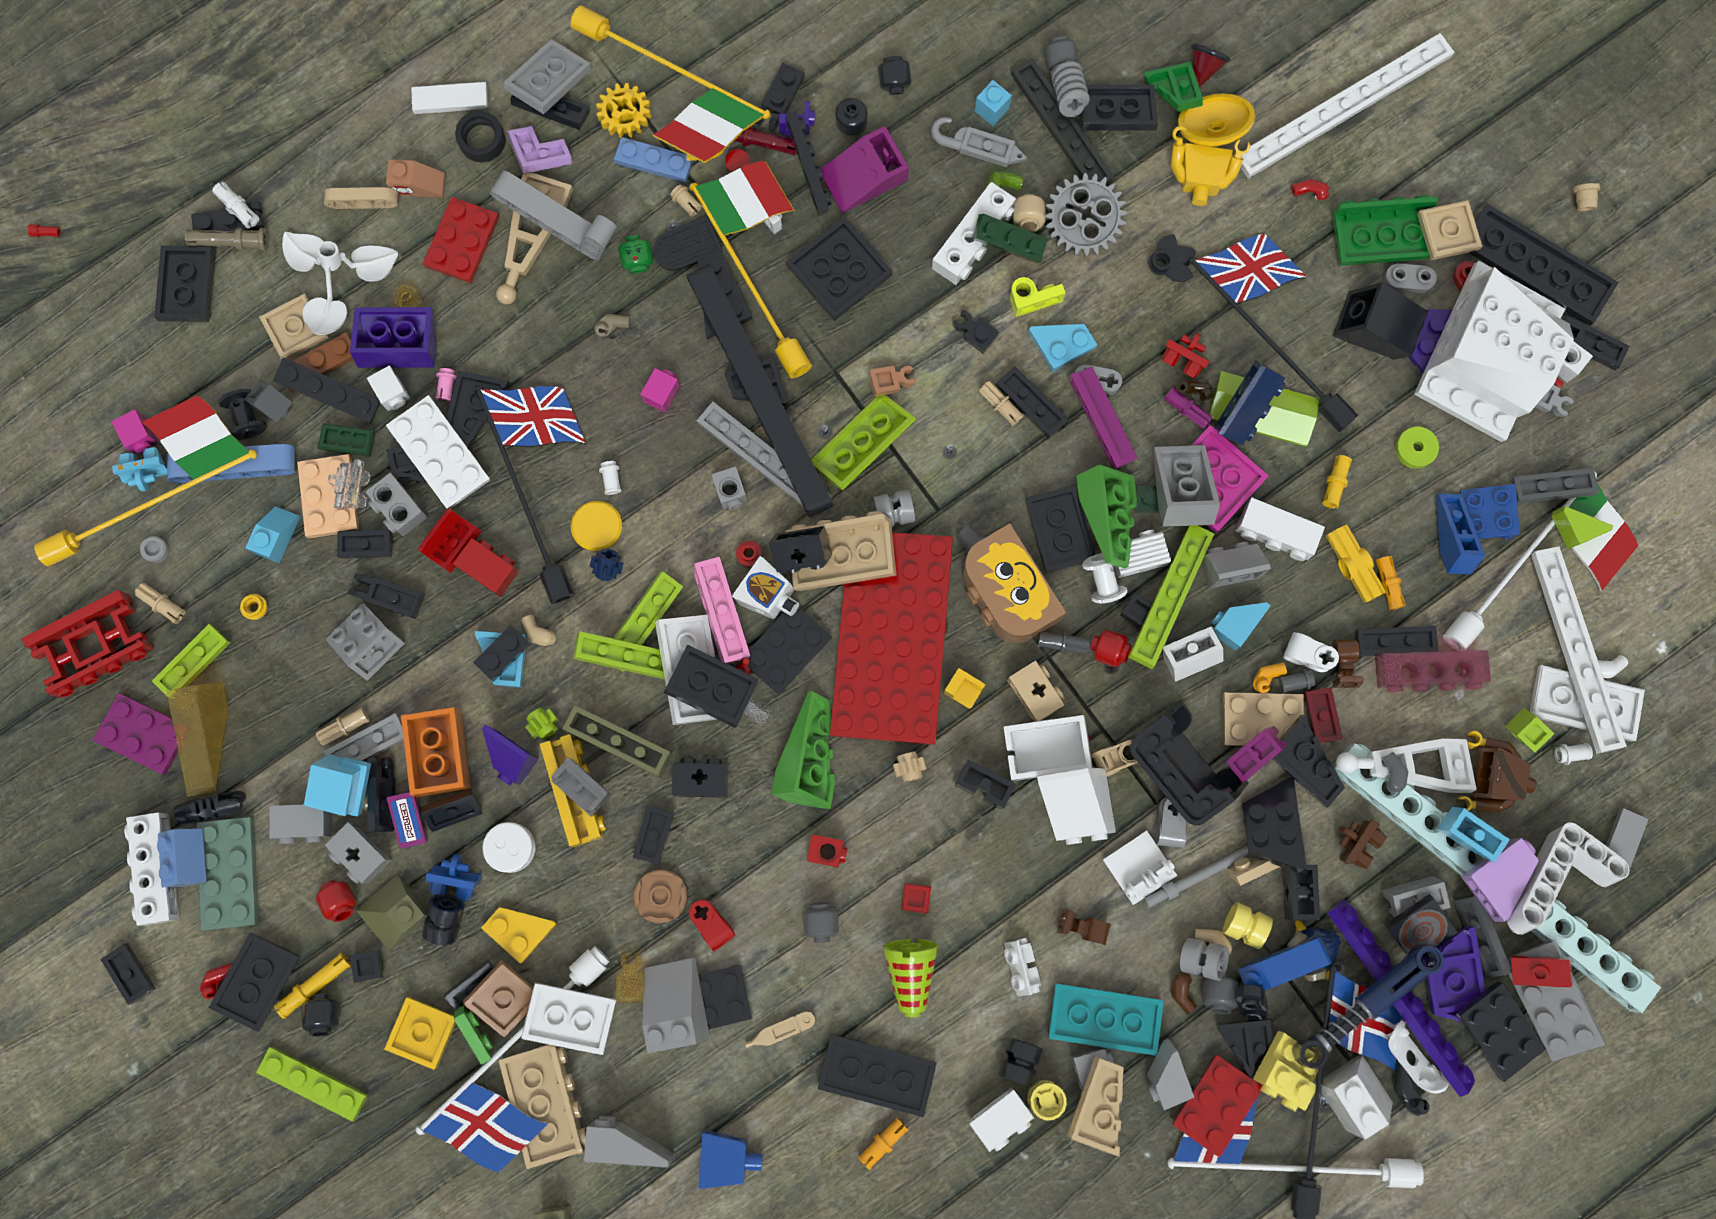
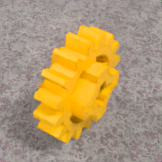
[596,83,651,138]

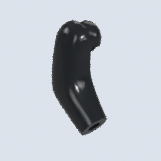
[1394,1064,1430,1116]

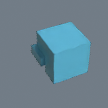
[304,754,371,817]

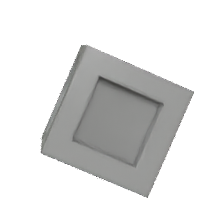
[711,466,747,510]

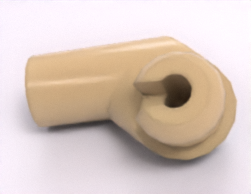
[521,615,556,646]

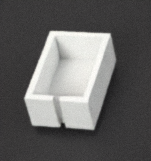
[1004,715,1093,781]

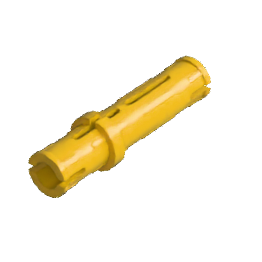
[274,952,351,1019]

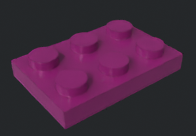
[92,693,191,775]

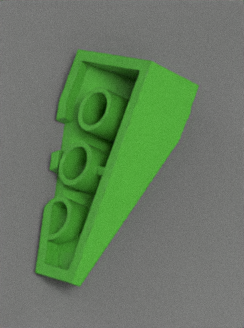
[771,691,835,809]

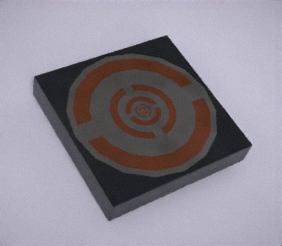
[1384,894,1458,958]

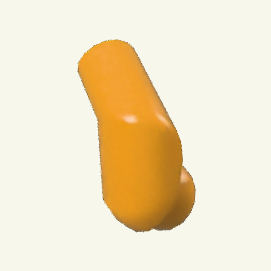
[1253,662,1287,693]

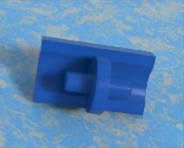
[426,854,482,901]

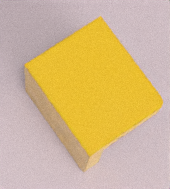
[944,668,985,709]

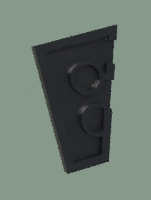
[446,371,510,449]
[1272,715,1345,808]

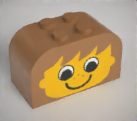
[962,523,1066,644]

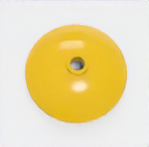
[1178,94,1255,147]

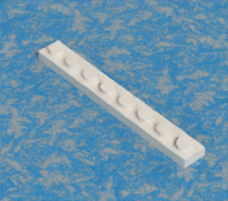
[1531,546,1627,754]

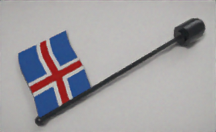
[1290,965,1402,1219]

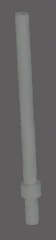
[1144,846,1249,908]

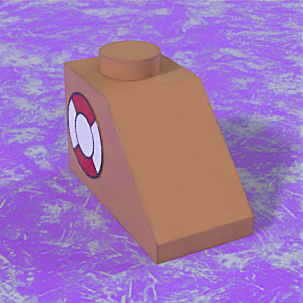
[386,159,446,198]

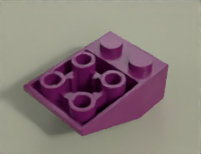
[820,126,909,213]

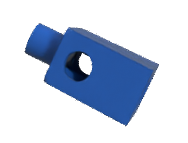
[699,1130,763,1189]

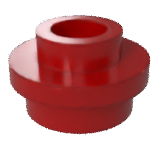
[736,541,762,567]

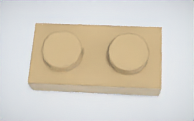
[1227,857,1280,886]

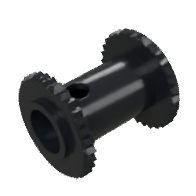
[218,389,267,440]

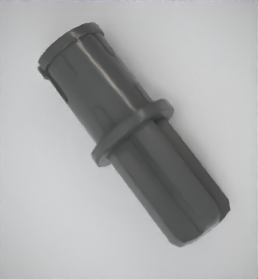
[1037,631,1091,654]

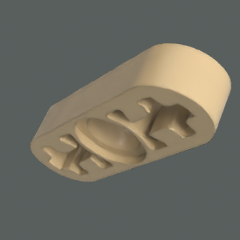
[324,187,398,209]

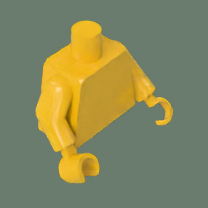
[1171,126,1250,206]

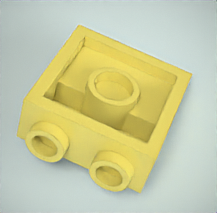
[1253,1031,1318,1112]

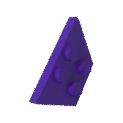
[1408,309,1452,375]
[1422,925,1485,1023]

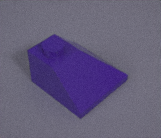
[482,724,538,785]

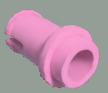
[435,368,457,402]

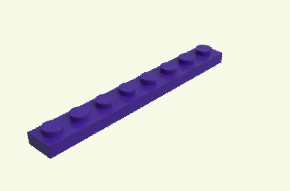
[1328,899,1476,1097]

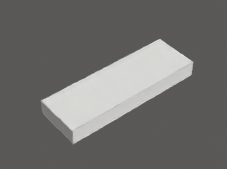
[412,82,489,114]

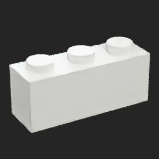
[1235,498,1325,561]

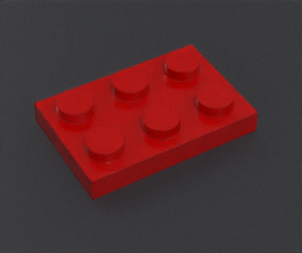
[423,197,500,284]
[1172,1055,1262,1158]

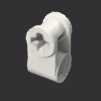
[1283,632,1339,673]

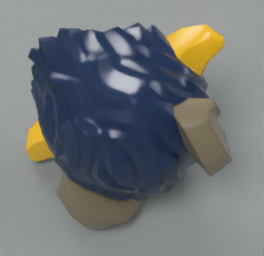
[1287,920,1341,981]

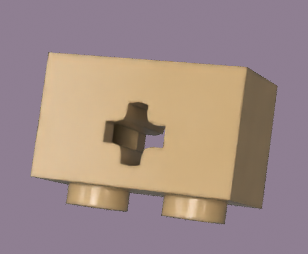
[1007,661,1065,722]

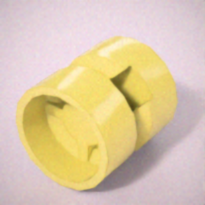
[1222,902,1273,950]
[1027,1079,1067,1120]

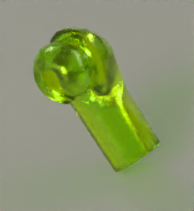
[988,171,1024,190]

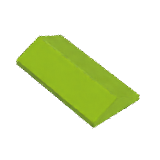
[1209,371,1319,447]
[811,395,916,490]

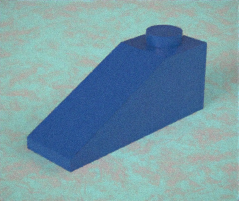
[1436,494,1485,574]
[1238,937,1332,991]

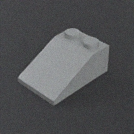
[1153,445,1220,527]
[642,957,710,1054]
[584,1115,674,1167]

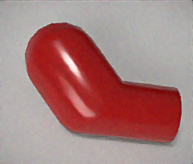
[1291,179,1330,200]
[200,963,233,999]

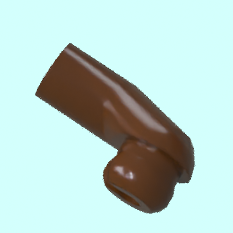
[1171,972,1197,1015]

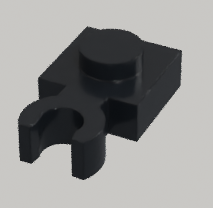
[952,310,1000,354]

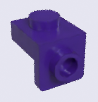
[779,101,815,137]

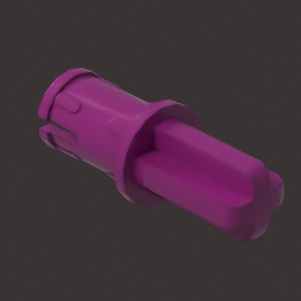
[1164,387,1213,429]

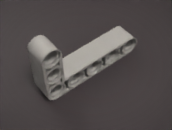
[489,171,617,261]

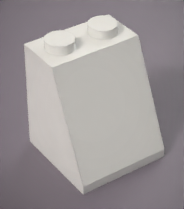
[1037,768,1116,845]
[1316,1054,1393,1140]

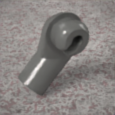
[1382,752,1408,793]

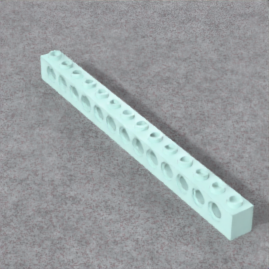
[1333,743,1661,1013]

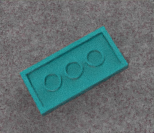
[1048,983,1164,1055]

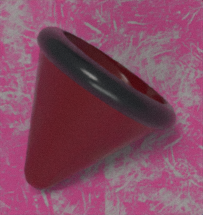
[1191,43,1230,87]

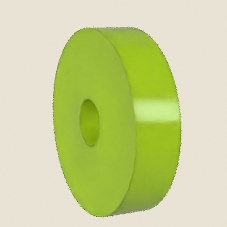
[1395,427,1439,469]

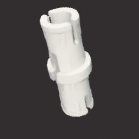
[212,182,259,228]

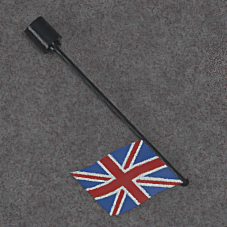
[1188,234,1359,433]
[474,385,585,604]

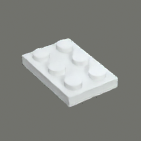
[521,982,616,1055]

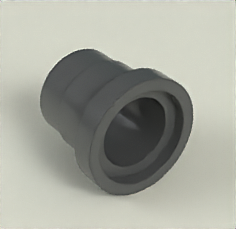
[957,525,986,554]

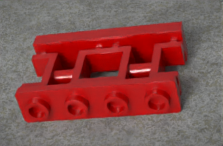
[21,590,154,698]

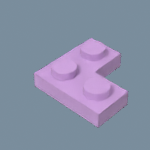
[508,126,572,174]

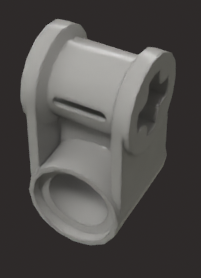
[1155,797,1187,848]

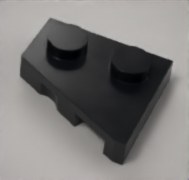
[1216,1019,1273,1078]

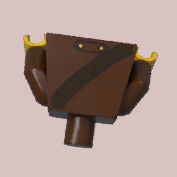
[1456,731,1537,813]

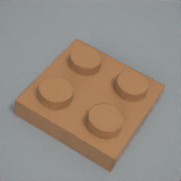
[463,960,533,1037]

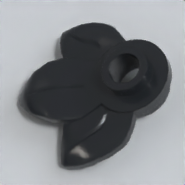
[1148,234,1196,282]

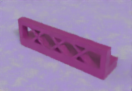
[1068,366,1137,470]

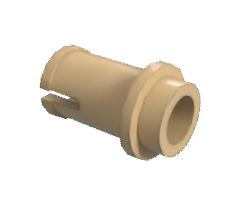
[670,185,702,217]

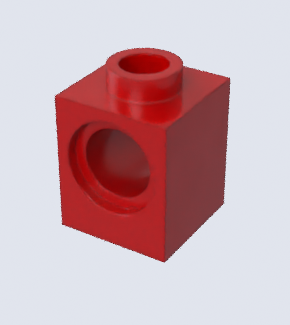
[807,835,848,868]

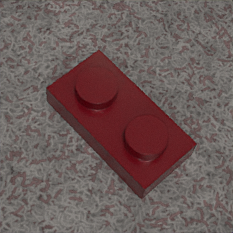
[1303,687,1343,743]

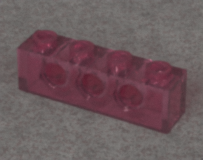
[1375,650,1491,692]

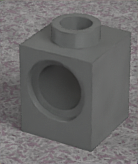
[244,380,293,423]

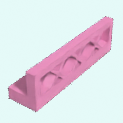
[693,557,750,665]

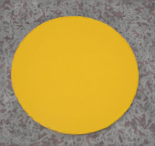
[571,501,622,551]

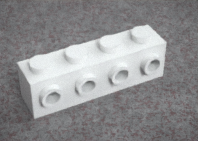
[932,182,1016,285]
[124,812,180,926]

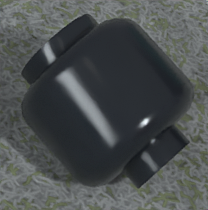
[878,56,912,95]
[835,98,868,136]
[302,994,339,1037]

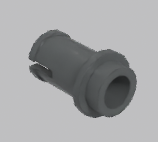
[1279,669,1315,693]

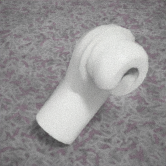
[1598,655,1628,678]

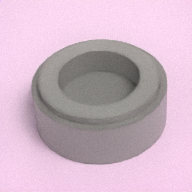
[140,536,169,563]

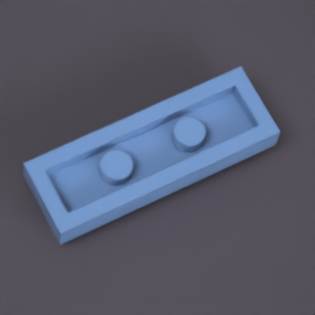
[614,137,693,183]

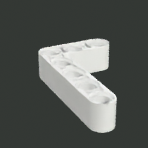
[1507,822,1629,934]

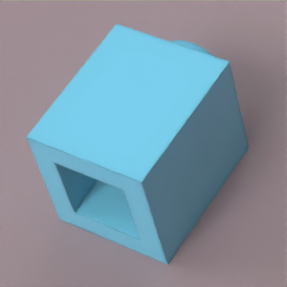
[974,80,1012,126]

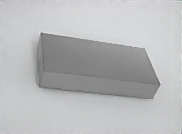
[1605,808,1648,868]

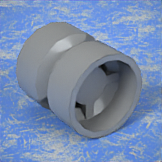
[873,489,915,527]
[1180,937,1229,981]

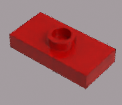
[1511,956,1573,988]

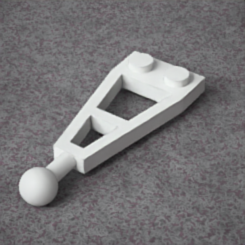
[1336,739,1477,793]

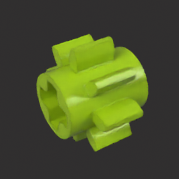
[525,707,559,740]

